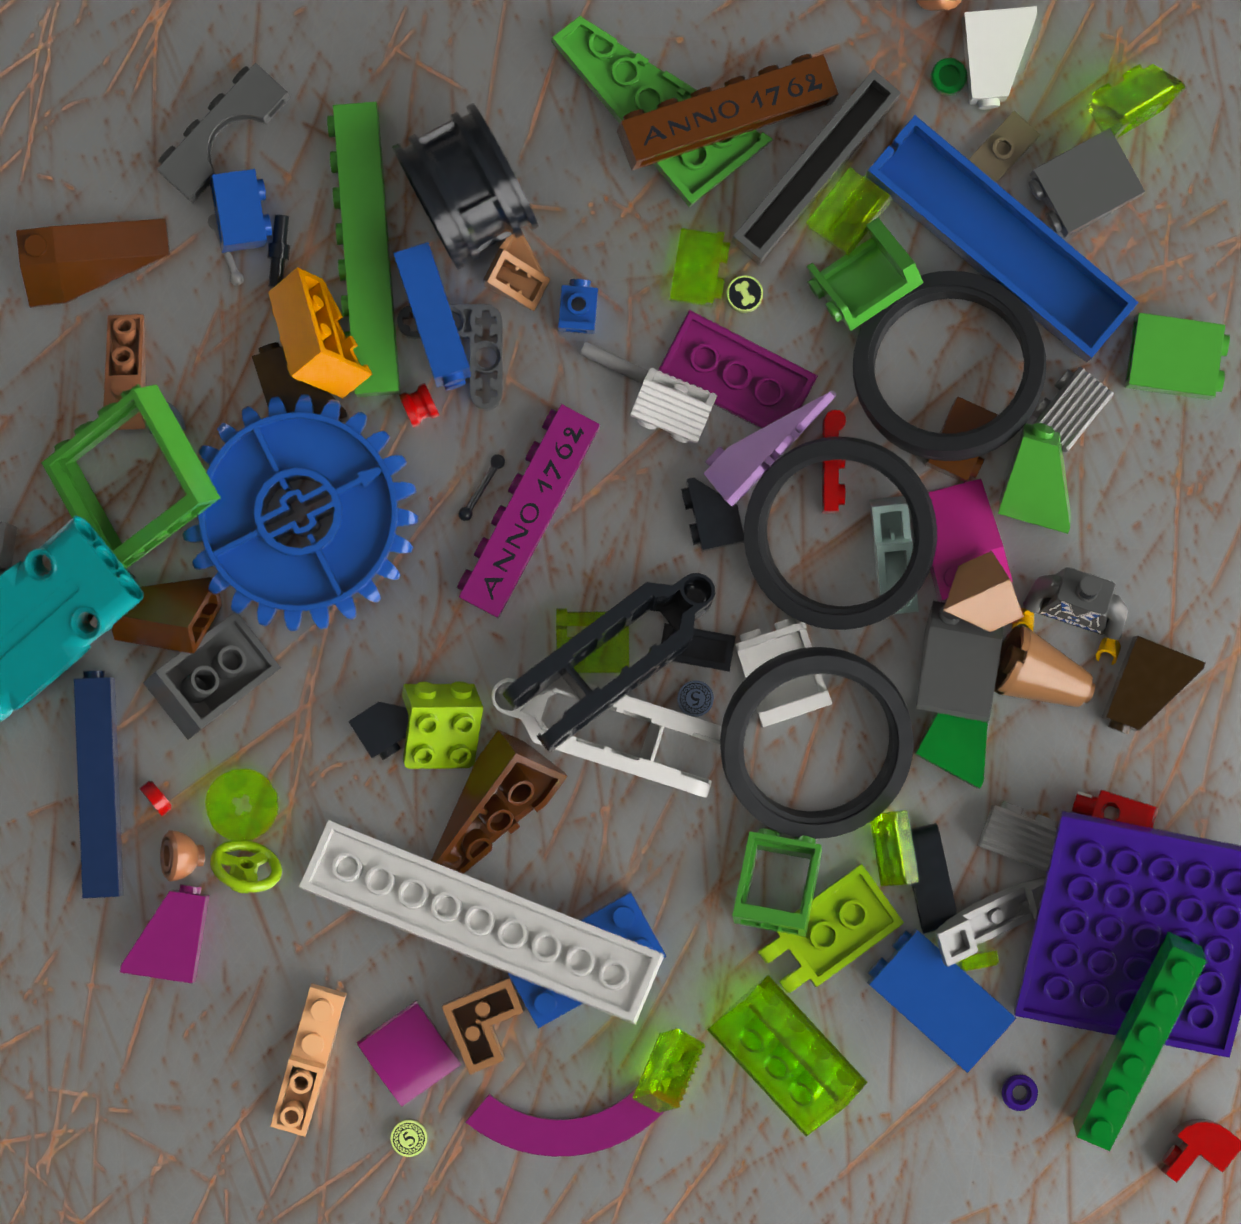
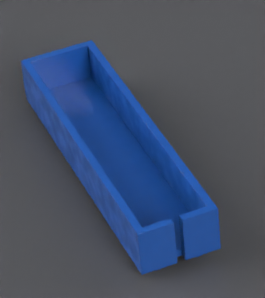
[865,115,1139,363]

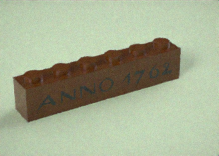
[617,53,839,171]

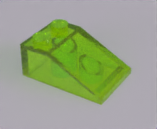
[1087,64,1186,139]

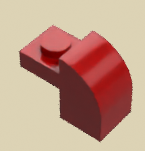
[1160,1119,1241,1183]

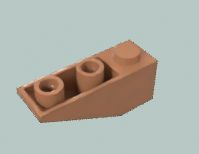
[103,314,146,430]

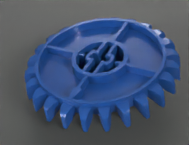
[182,394,419,631]

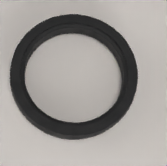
[853,271,1046,461]
[744,437,937,630]
[720,647,914,839]

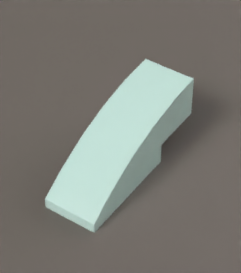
[869,496,919,614]

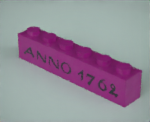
[456,404,600,619]

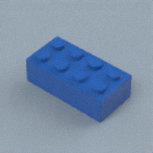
[508,891,667,1028]

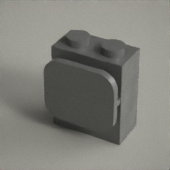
[1028,128,1145,238]

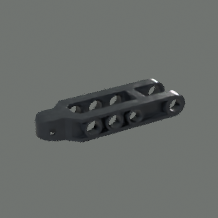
[502,573,716,752]

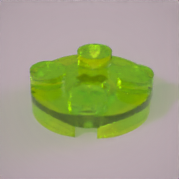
[205,768,279,841]

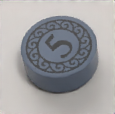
[677,680,714,717]

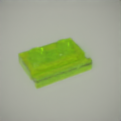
[806,167,893,256]
[870,810,919,886]

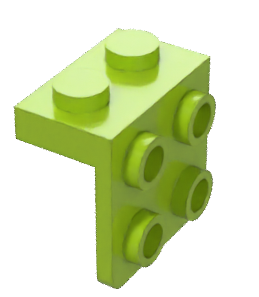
[402,681,483,769]

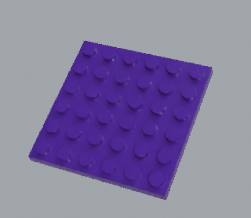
[1014,811,1241,1058]

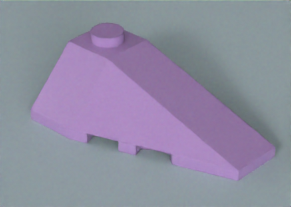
[704,390,837,506]

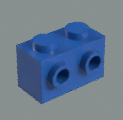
[210,169,272,253]

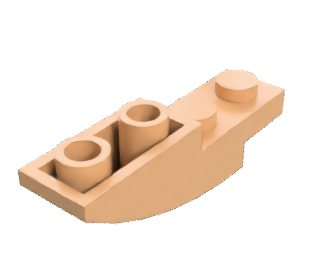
[270,983,347,1137]

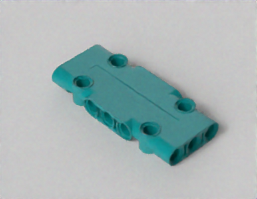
[0,516,143,722]

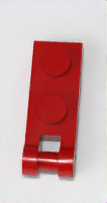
[822,409,846,514]

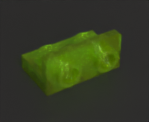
[670,228,730,307]

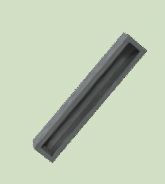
[732,69,901,265]

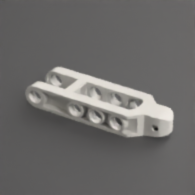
[491,677,721,798]

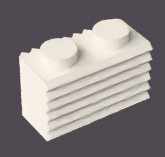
[630,368,717,444]

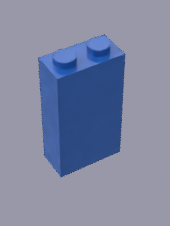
[393,242,471,391]
[867,929,1016,1073]

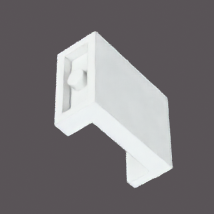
[734,617,832,727]

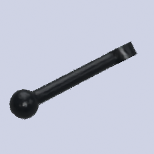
[458,454,505,521]

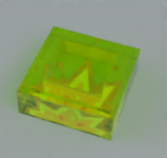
[959,949,999,971]

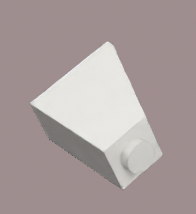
[961,6,1038,109]

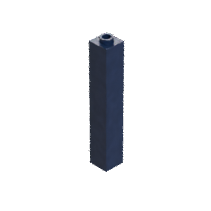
[74,671,124,898]

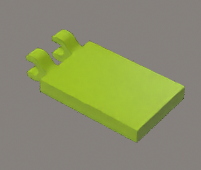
[758,864,904,993]

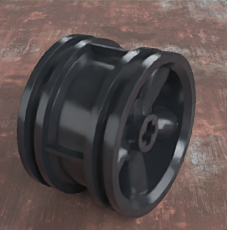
[392,103,539,270]

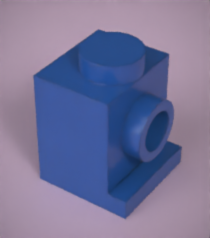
[558,279,598,334]

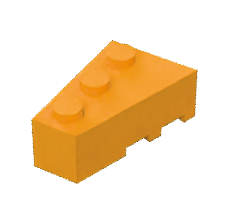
[268,267,373,399]

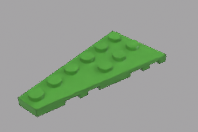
[551,16,773,207]

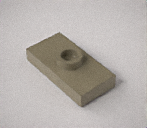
[968,111,1040,183]

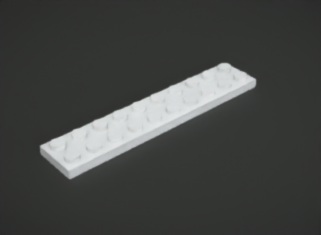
[299,820,664,1024]

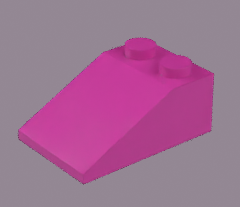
[928,479,1013,602]

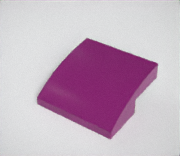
[357,1001,461,1107]

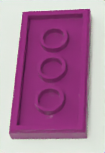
[658,310,818,429]

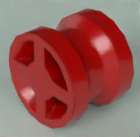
[399,383,440,428]

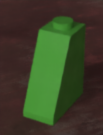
[998,423,1071,534]

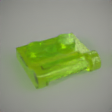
[556,608,629,673]

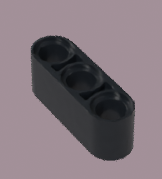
[901,823,957,934]

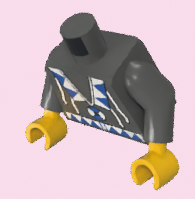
[1011,567,1128,665]

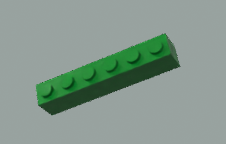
[1073,932,1207,1151]

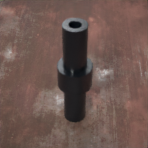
[267,215,290,288]

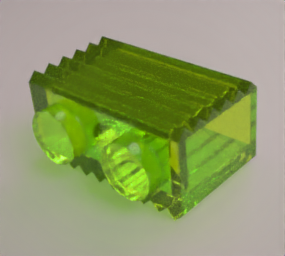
[633,1028,706,1113]

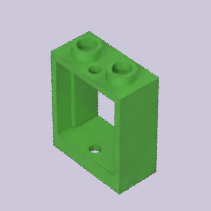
[732,828,822,937]

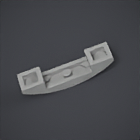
[934,876,1046,967]

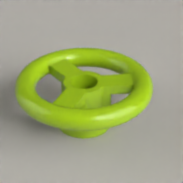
[210,840,282,893]

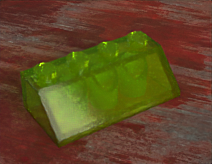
[707,975,868,1137]

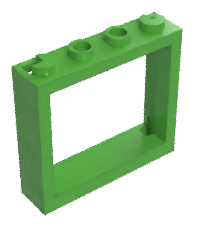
[41,384,220,569]

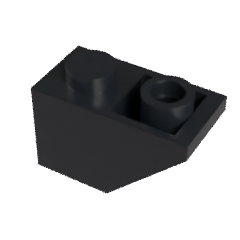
[681,477,744,552]
[348,702,409,760]

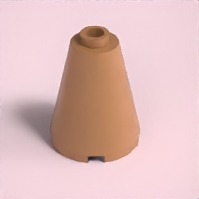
[994,625,1095,708]

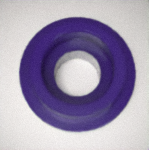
[1001,1074,1038,1111]

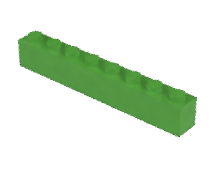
[327,102,401,397]

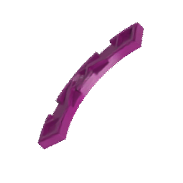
[466,1080,671,1157]

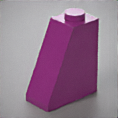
[120,884,210,984]

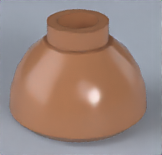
[160,830,205,881]

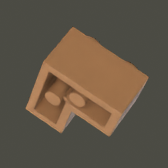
[442,977,525,1075]

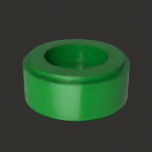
[930,58,967,96]

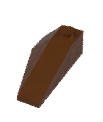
[16,219,170,308]
[431,730,568,874]

